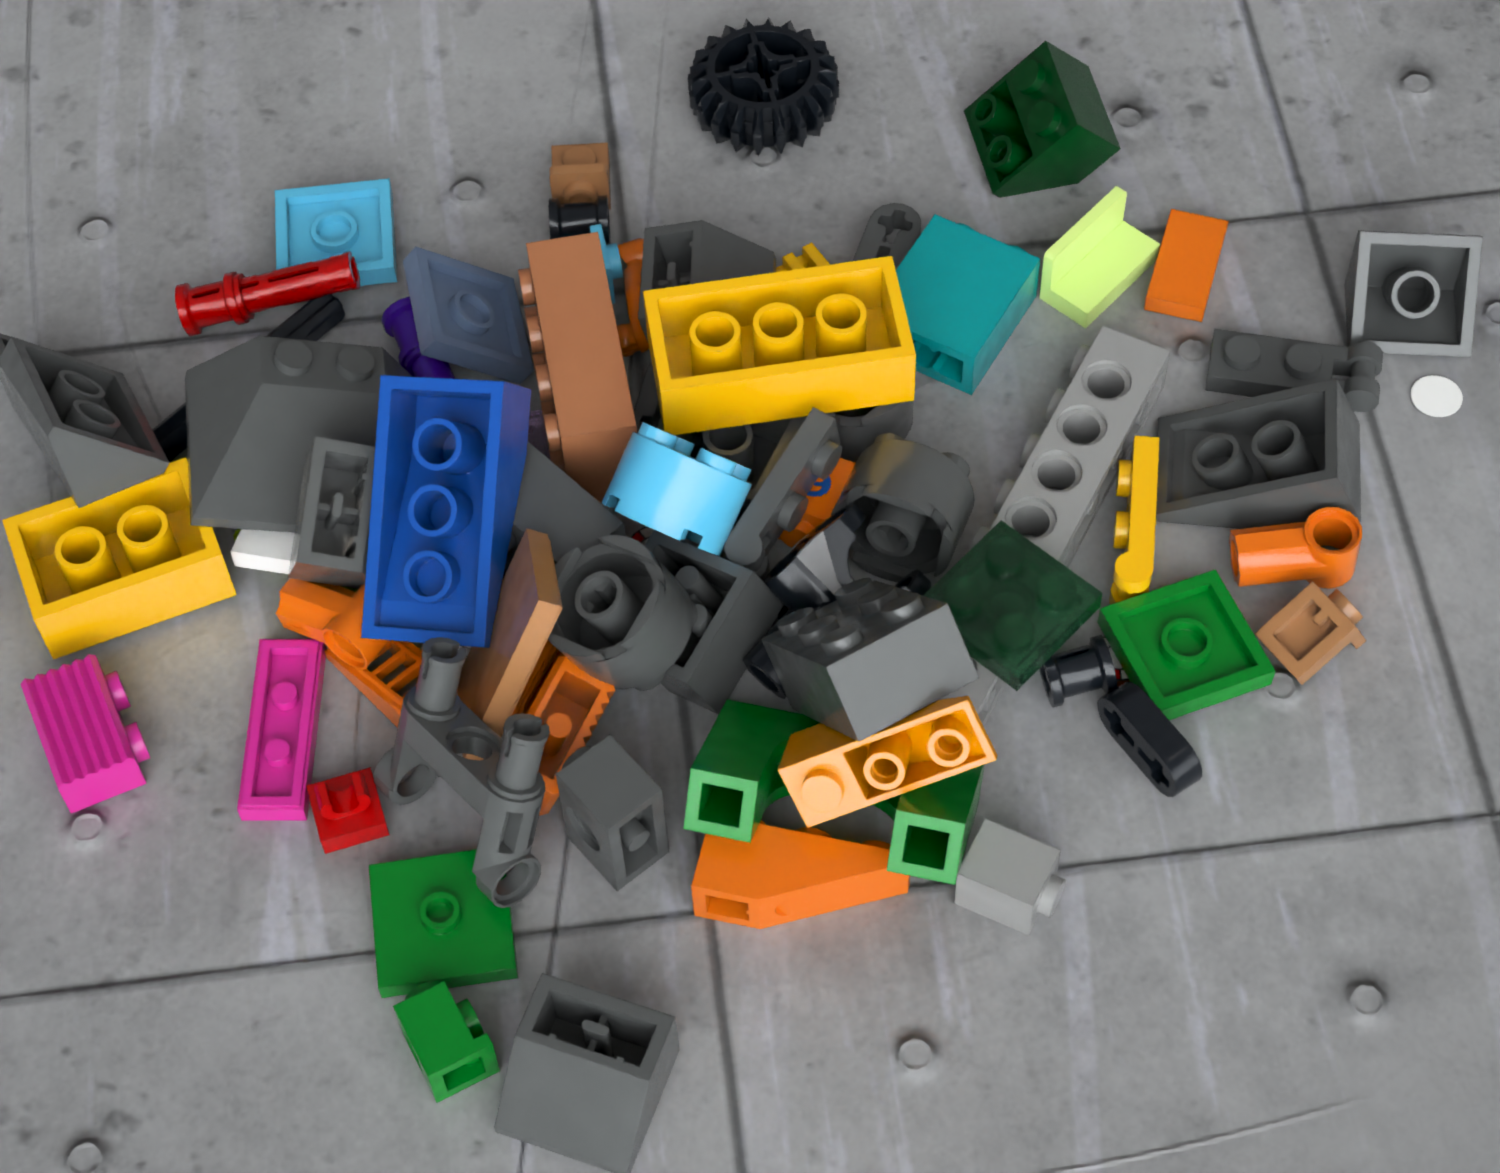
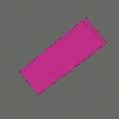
[237,639,326,821]

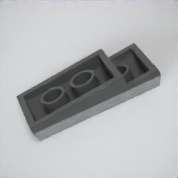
[0,333,169,508]

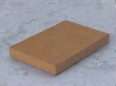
[457,528,563,760]

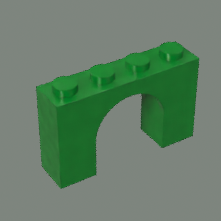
[683,699,985,885]

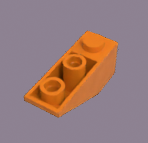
[691,820,910,929]

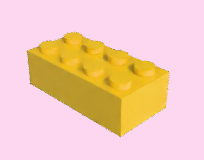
[643,256,916,435]

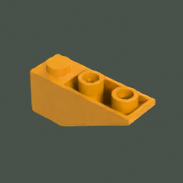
[778,696,997,828]

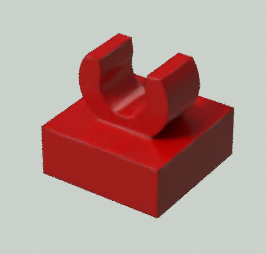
[306,767,390,854]

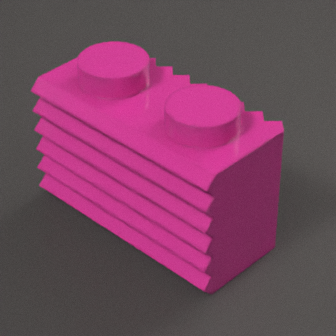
[20,654,151,814]

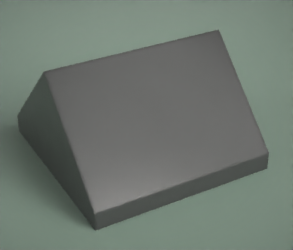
[1344,230,1483,357]

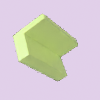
[1039,186,1160,329]

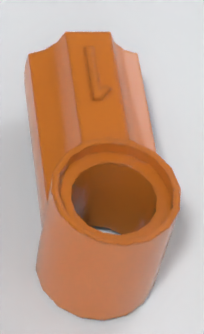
[1229,507,1362,589]
[275,578,391,670]

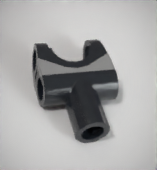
[743,503,931,699]

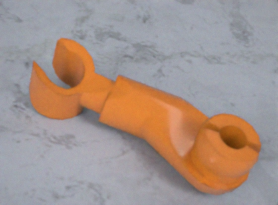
[617,238,649,357]

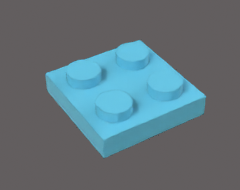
[275,178,397,286]

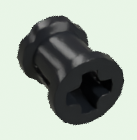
[548,195,611,245]
[1037,635,1117,708]

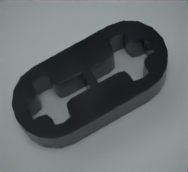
[1097,682,1202,797]

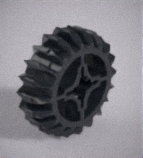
[688,17,839,156]

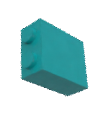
[896,214,1041,395]

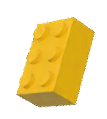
[2,457,237,660]

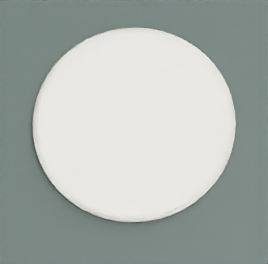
[1410,375,1463,417]

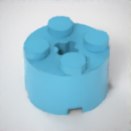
[601,422,752,556]

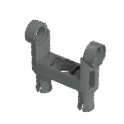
[374,637,550,908]

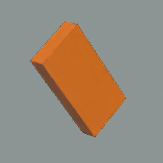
[1144,209,1229,322]

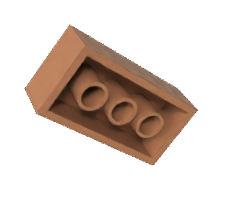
[518,232,637,503]

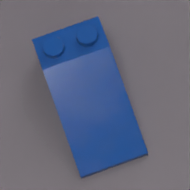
[361,375,531,648]

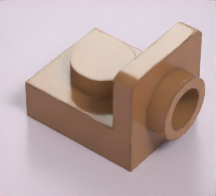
[549,143,611,210]
[1254,581,1366,685]

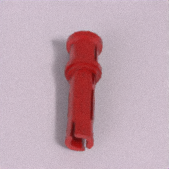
[175,252,361,336]

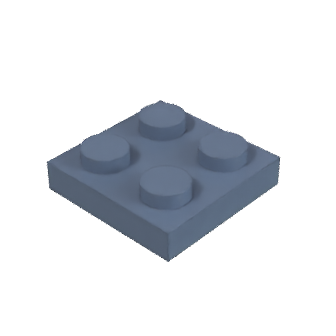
[403,246,534,384]

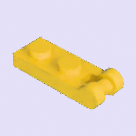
[1109,435,1160,605]

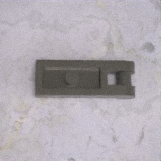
[1205,329,1383,412]
[724,407,842,582]

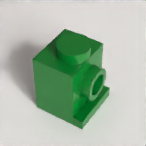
[393,980,500,1103]

